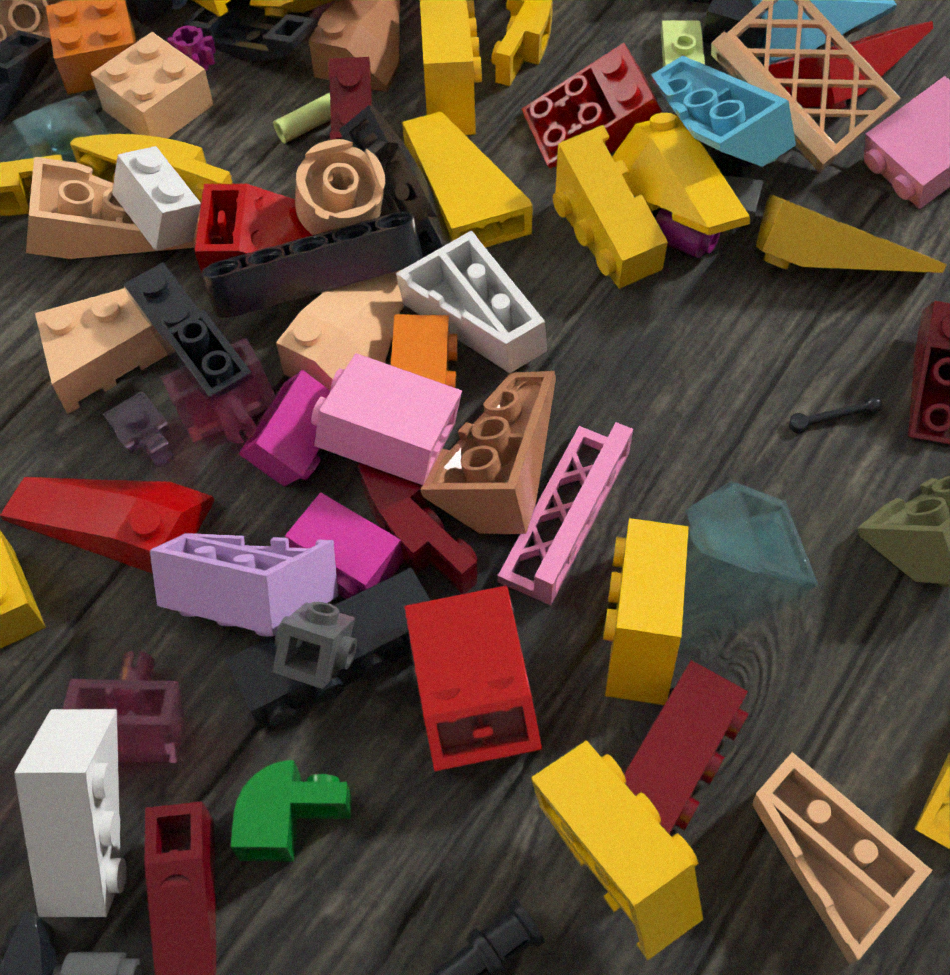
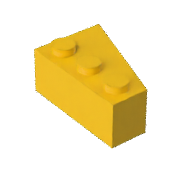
[553,125,668,289]
[603,518,689,705]

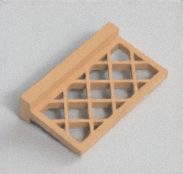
[711,0,901,173]

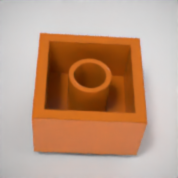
[46,0,137,95]

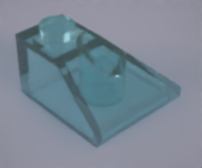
[10,94,110,163]
[686,481,818,590]

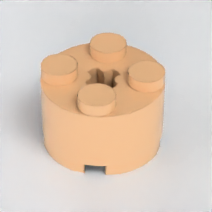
[295,139,385,235]

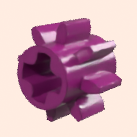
[167,26,216,72]

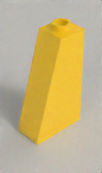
[402,111,533,248]

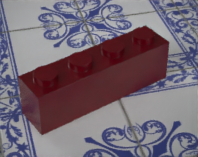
[624,660,749,835]

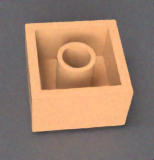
[91,32,214,139]

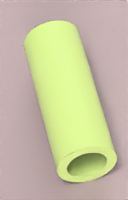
[273,93,331,143]

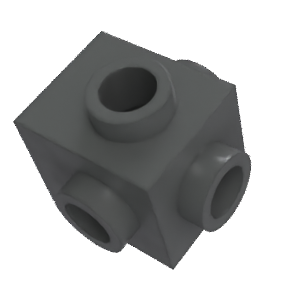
[272,602,357,689]

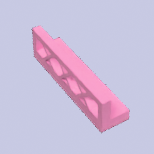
[498,422,633,605]

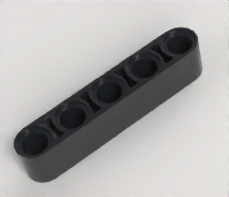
[201,212,423,318]

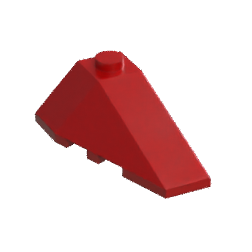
[768,21,933,109]
[0,477,215,574]

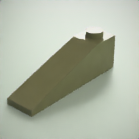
[857,476,950,587]

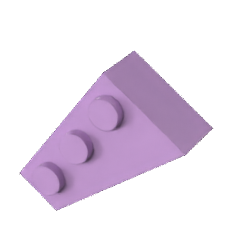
[150,533,338,636]

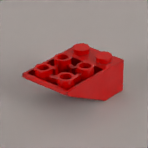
[521,43,664,168]
[195,184,312,284]
[404,585,542,771]

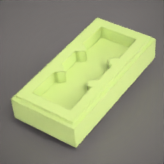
[661,20,705,67]

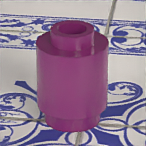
[656,208,720,258]

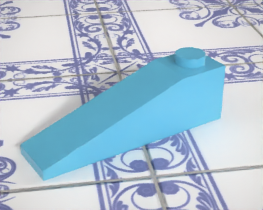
[750,0,897,65]
[651,56,796,167]

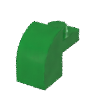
[230,760,352,862]

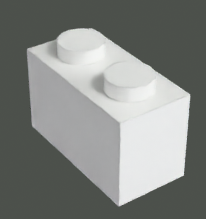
[112,146,201,251]

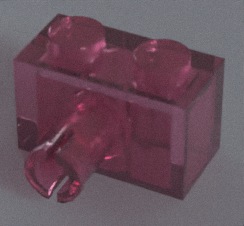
[161,338,275,444]
[63,651,185,763]

